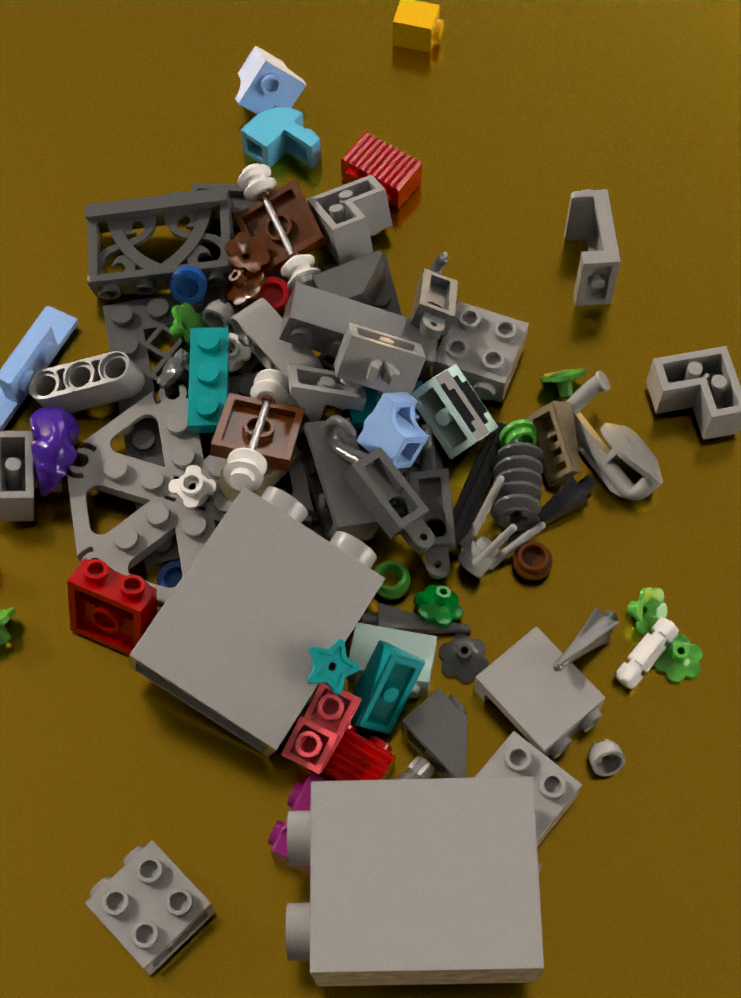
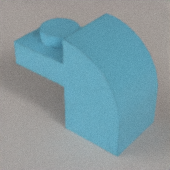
[241,107,322,169]

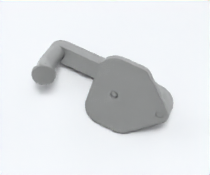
[565,371,663,501]

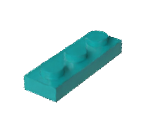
[187,327,230,434]

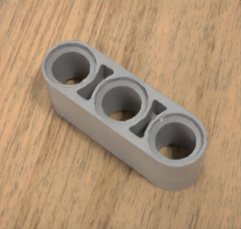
[230,298,323,396]
[28,351,145,413]

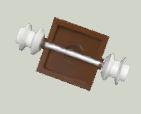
[233,163,328,291]
[210,369,305,491]

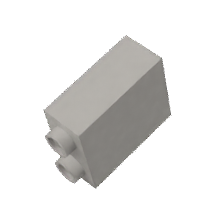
[129,486,385,757]
[286,776,544,986]

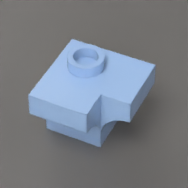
[235,45,307,114]
[357,392,429,469]

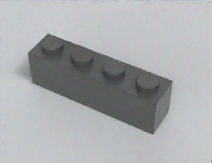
[279,282,438,382]

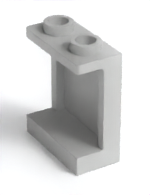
[564,189,621,306]
[473,626,605,759]

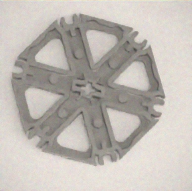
[67,385,314,607]

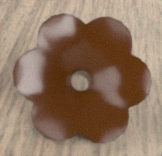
[225,232,270,275]
[225,269,266,307]

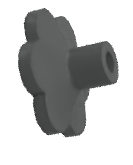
[157,348,190,390]
[439,633,489,683]

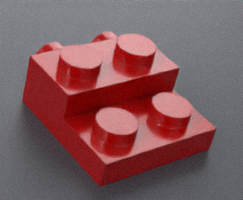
[67,558,157,655]

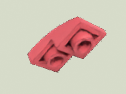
[281,683,362,775]

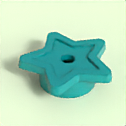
[307,639,360,695]

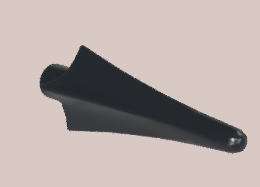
[507,475,597,544]

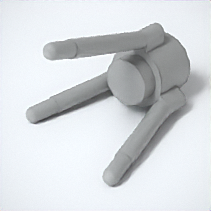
[458,475,546,578]

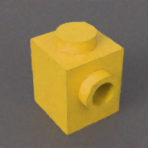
[393,0,444,53]

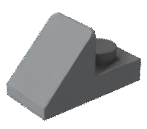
[287,363,367,422]

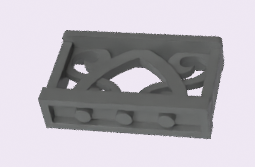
[85,187,236,300]

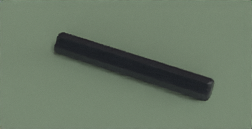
[441,421,507,555]

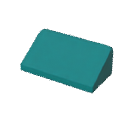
[352,640,426,735]

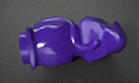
[30,407,79,497]

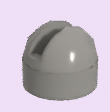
[202,299,235,327]
[589,739,625,776]

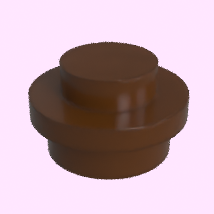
[513,541,553,580]

